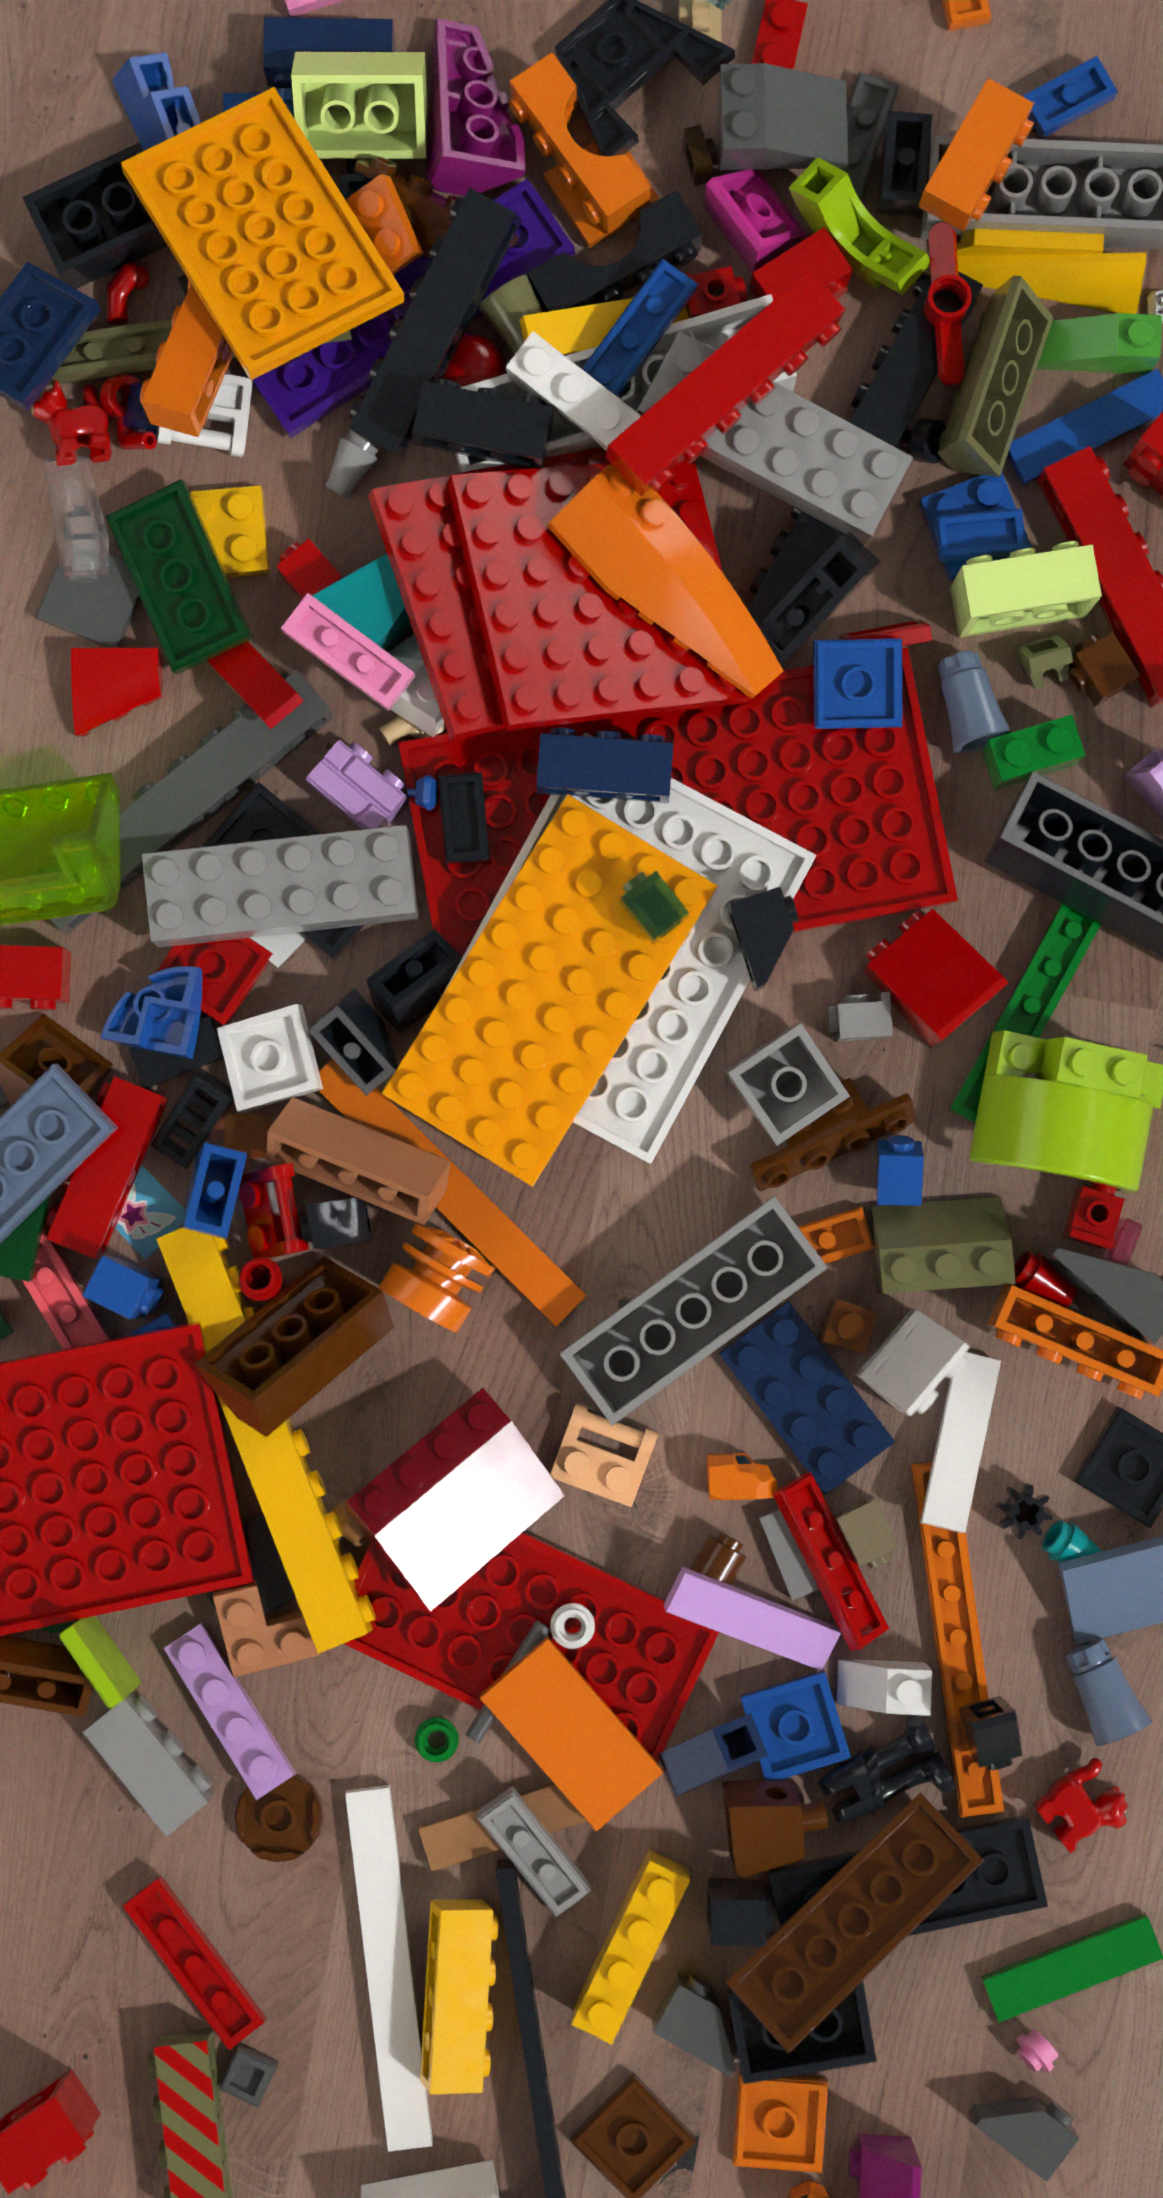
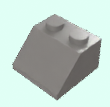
[723,1023,850,1146]

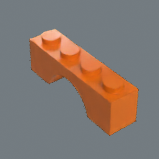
[508,52,650,234]

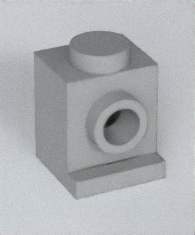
[827,992,893,1042]

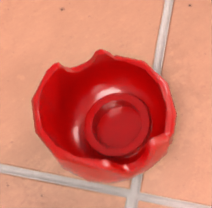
[442,334,507,388]

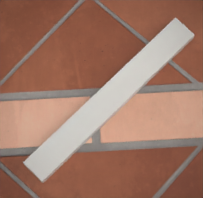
[345,1785,433,2152]

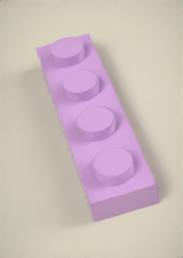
[163,1623,297,1800]

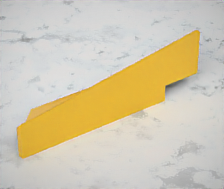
[956,228,1147,314]

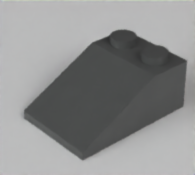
[717,63,848,170]
[1039,1248,1163,1344]

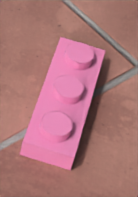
[281,593,415,711]

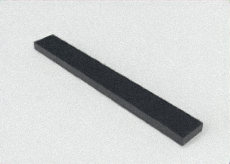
[496,1858,566,2198]

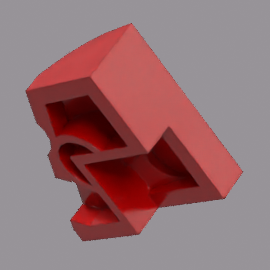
[71,648,163,737]

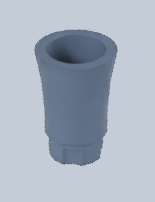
[938,650,1012,754]
[1065,1639,1153,1746]

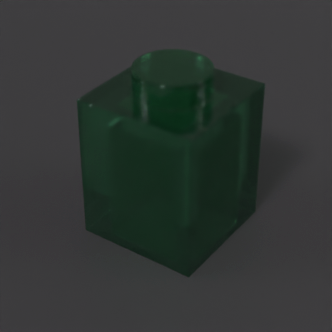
[620,871,689,945]

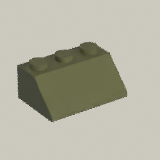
[870,1197,1015,1294]

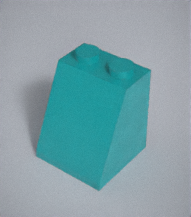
[312,554,412,692]

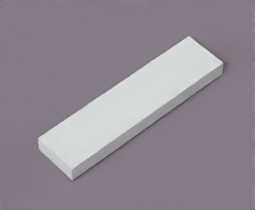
[920,1352,1001,1533]

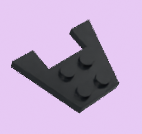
[554,0,735,156]

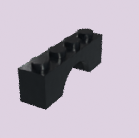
[527,190,702,312]

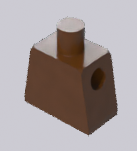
[722,1780,828,1879]

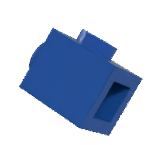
[876,1135,924,1206]

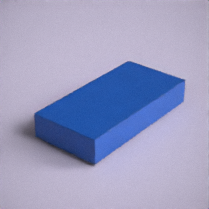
[934,508,1026,563]

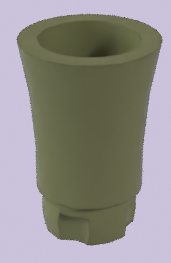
[477,274,543,355]

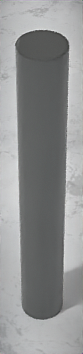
[465,1619,551,1743]

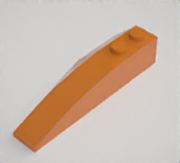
[547,464,784,699]

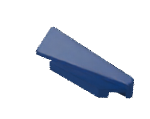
[113,52,201,151]

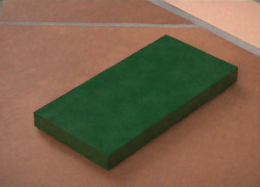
[105,479,253,675]

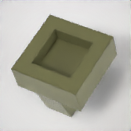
[1016,634,1073,690]

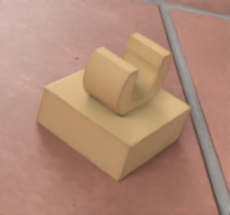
[678,0,722,42]

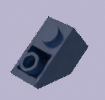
[658,1713,768,1797]

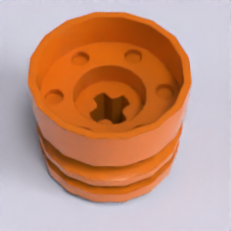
[378,1222,495,1333]

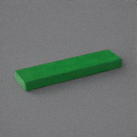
[981,1913,1163,2023]

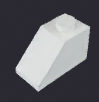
[836,1658,932,1716]

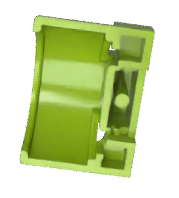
[969,1030,1163,1193]

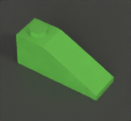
[1037,313,1162,375]

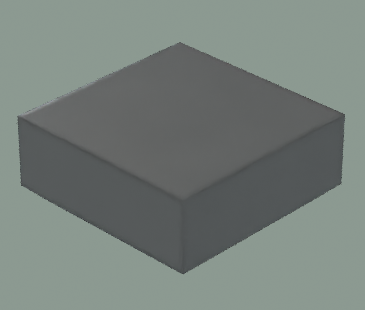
[218,2043,279,2107]

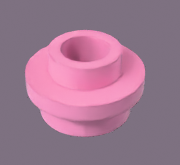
[1016,2029,1058,2073]

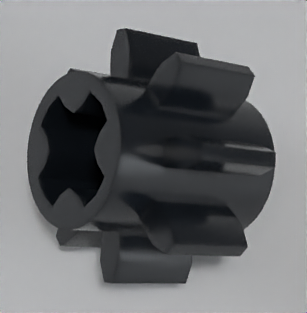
[996,1483,1053,1539]

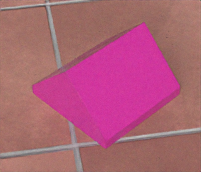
[704,170,807,273]

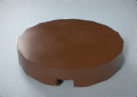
[234,1774,324,1863]

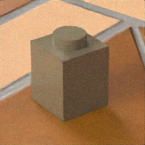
[833,1495,900,1569]

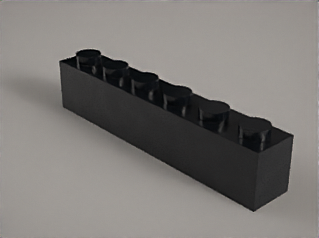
[349,188,522,457]

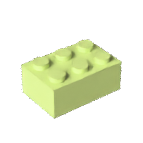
[291,52,428,159]
[950,541,1102,638]

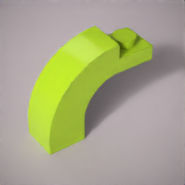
[789,157,930,295]

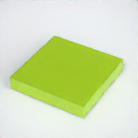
[59,1616,142,1709]

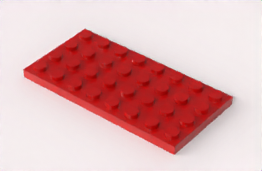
[343,1532,720,1790]

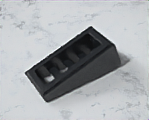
[150,1070,234,1169]

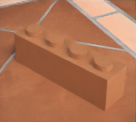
[266,1097,451,1225]

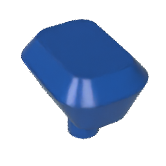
[407,775,438,810]

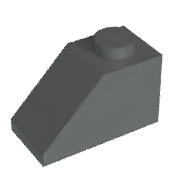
[652,1973,736,2077]
[969,2097,1080,2182]

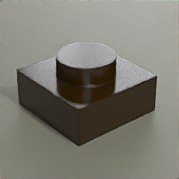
[682,124,718,186]

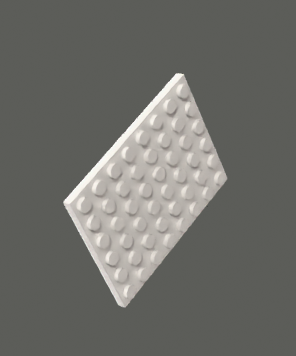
[440,732,816,1165]

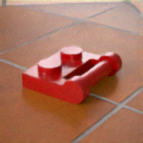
[239,1163,309,1259]

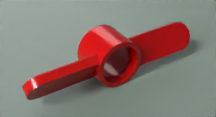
[924,222,972,386]

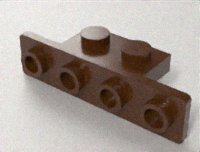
[354,155,519,258]
[750,1078,916,1191]

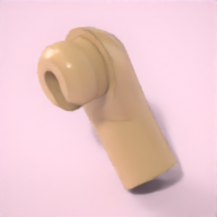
[378,715,444,747]

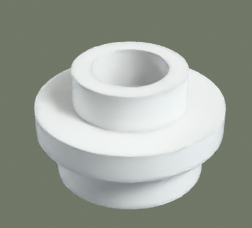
[550,1603,595,1649]

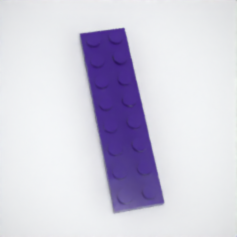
[252,178,575,439]

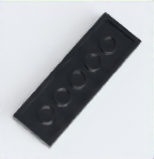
[768,1815,1048,1936]

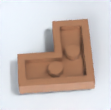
[213,1580,320,1678]

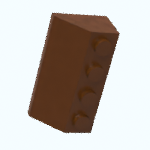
[195,1256,394,1437]

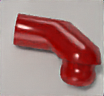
[106,262,149,325]

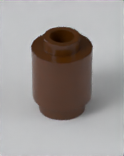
[690,1532,747,1585]

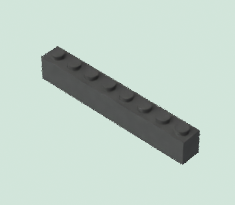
[26,670,334,935]

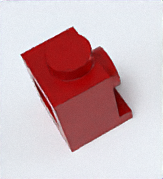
[685,266,747,319]
[1062,1181,1125,1249]

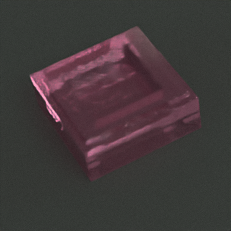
[1103,1218,1143,1265]

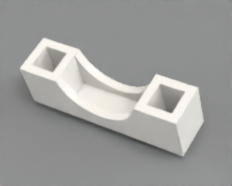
[506,331,641,452]

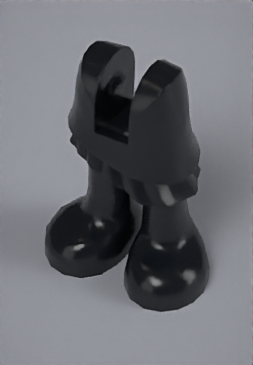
[818,1715,957,1823]

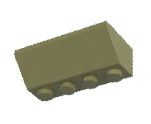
[938,275,1054,477]

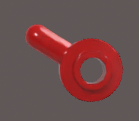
[100,375,157,450]

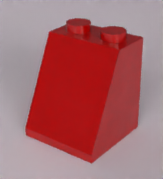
[862,908,1009,1048]

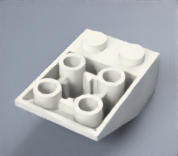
[855,1309,970,1416]

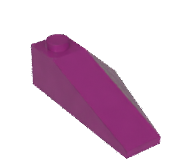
[427,18,525,196]
[848,2134,922,2198]

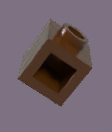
[1069,632,1140,707]

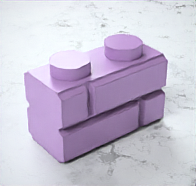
[306,740,408,830]

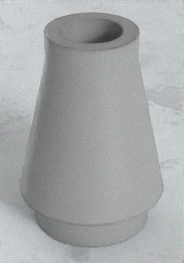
[325,430,380,499]

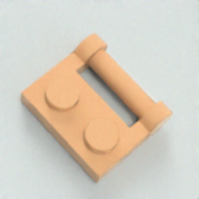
[550,1402,658,1508]

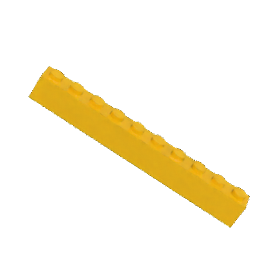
[156,1228,376,1654]

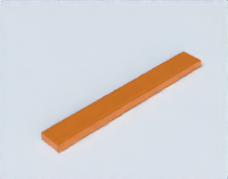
[318,1058,587,1327]
[910,1461,1004,1818]

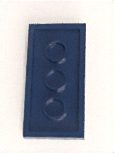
[719,1301,895,1495]

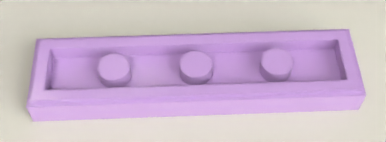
[663,1567,841,1671]

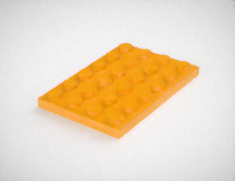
[121,87,404,380]

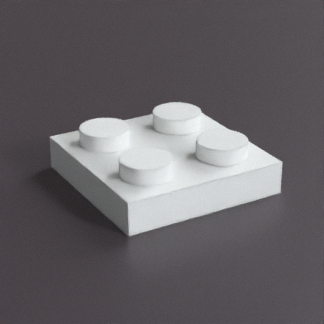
[217,1004,323,1113]

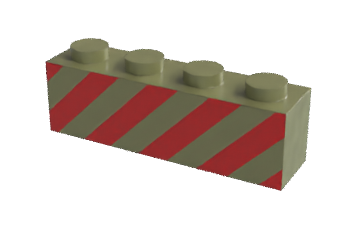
[148,2028,233,2198]

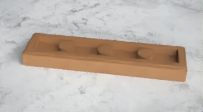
[418,1783,587,1872]

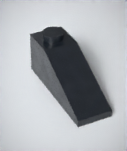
[758,532,881,664]

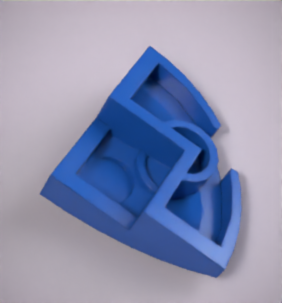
[100,966,202,1059]

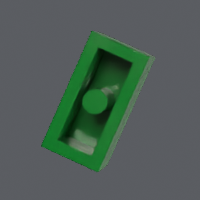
[981,714,1086,790]

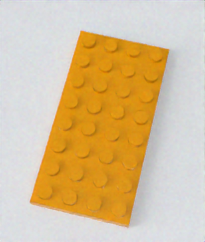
[382,794,718,1187]

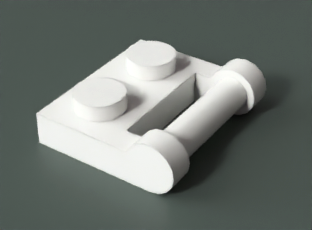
[157,374,253,458]

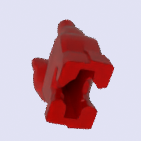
[31,380,112,466]
[1033,1758,1128,1854]

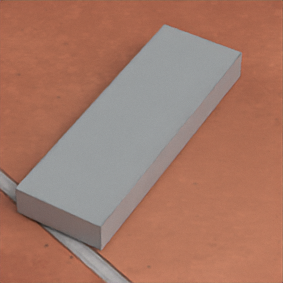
[477,1786,592,1917]

